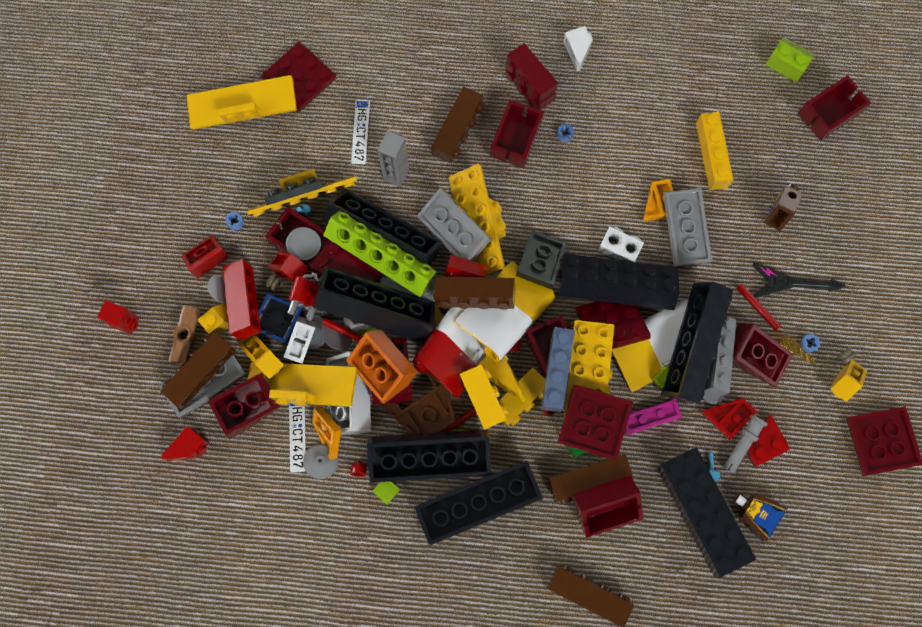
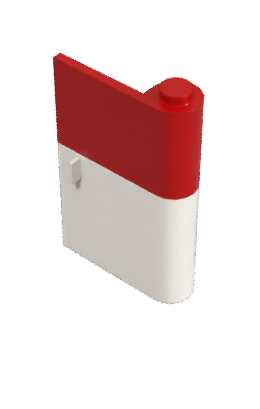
[412,307,486,398]

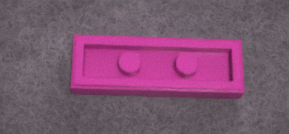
[625,399,682,436]

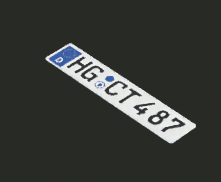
[351,100,370,164]
[289,403,306,472]

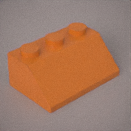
[346,330,418,403]

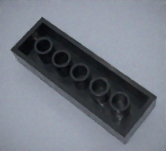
[322,189,442,266]
[559,253,680,310]
[312,266,435,343]
[661,282,733,404]
[367,429,491,483]
[656,447,757,578]
[414,460,543,546]

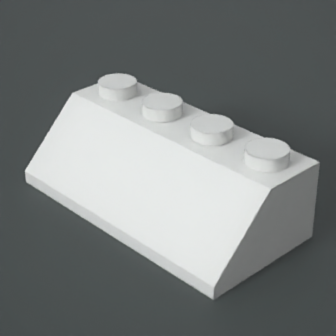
[326,351,371,435]

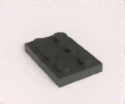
[264,176,322,205]
[516,230,567,290]

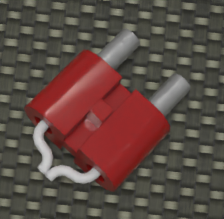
[288,273,319,322]

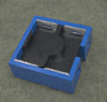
[259,293,304,346]

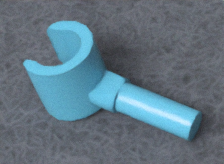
[297,204,312,217]
[708,453,720,482]

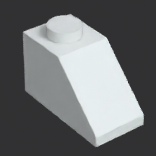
[563,26,593,72]

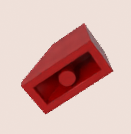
[160,426,209,461]

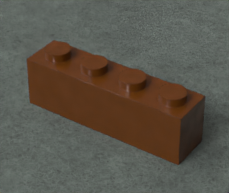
[431,87,485,163]
[433,276,516,310]
[160,332,236,410]
[547,454,633,505]
[547,564,634,627]

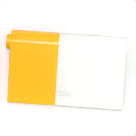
[454,261,555,362]
[611,299,688,392]

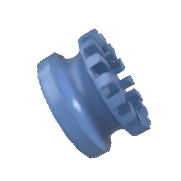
[557,124,574,142]
[226,212,244,231]
[799,334,820,353]

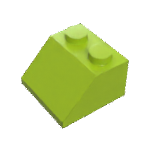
[766,37,815,83]

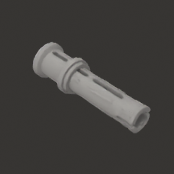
[723,415,768,474]

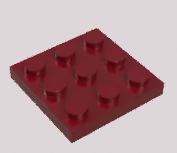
[260,42,337,113]
[575,301,651,349]
[557,384,633,461]
[846,406,922,476]

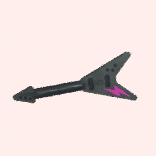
[753,262,846,298]

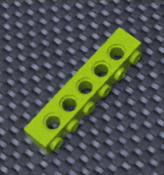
[323,211,437,297]

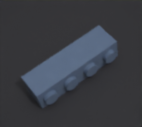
[541,327,575,412]

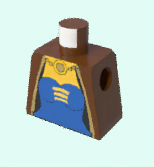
[764,184,803,231]
[733,494,788,541]

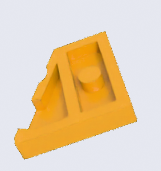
[643,179,673,222]
[312,406,341,460]

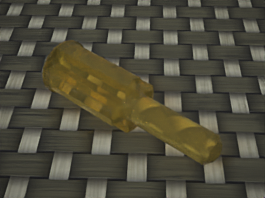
[778,334,815,365]

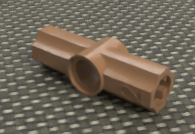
[168,306,201,365]

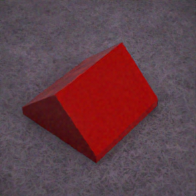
[181,235,229,279]

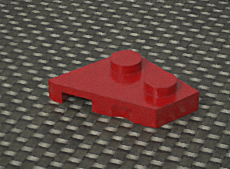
[701,398,757,440]
[747,415,791,467]

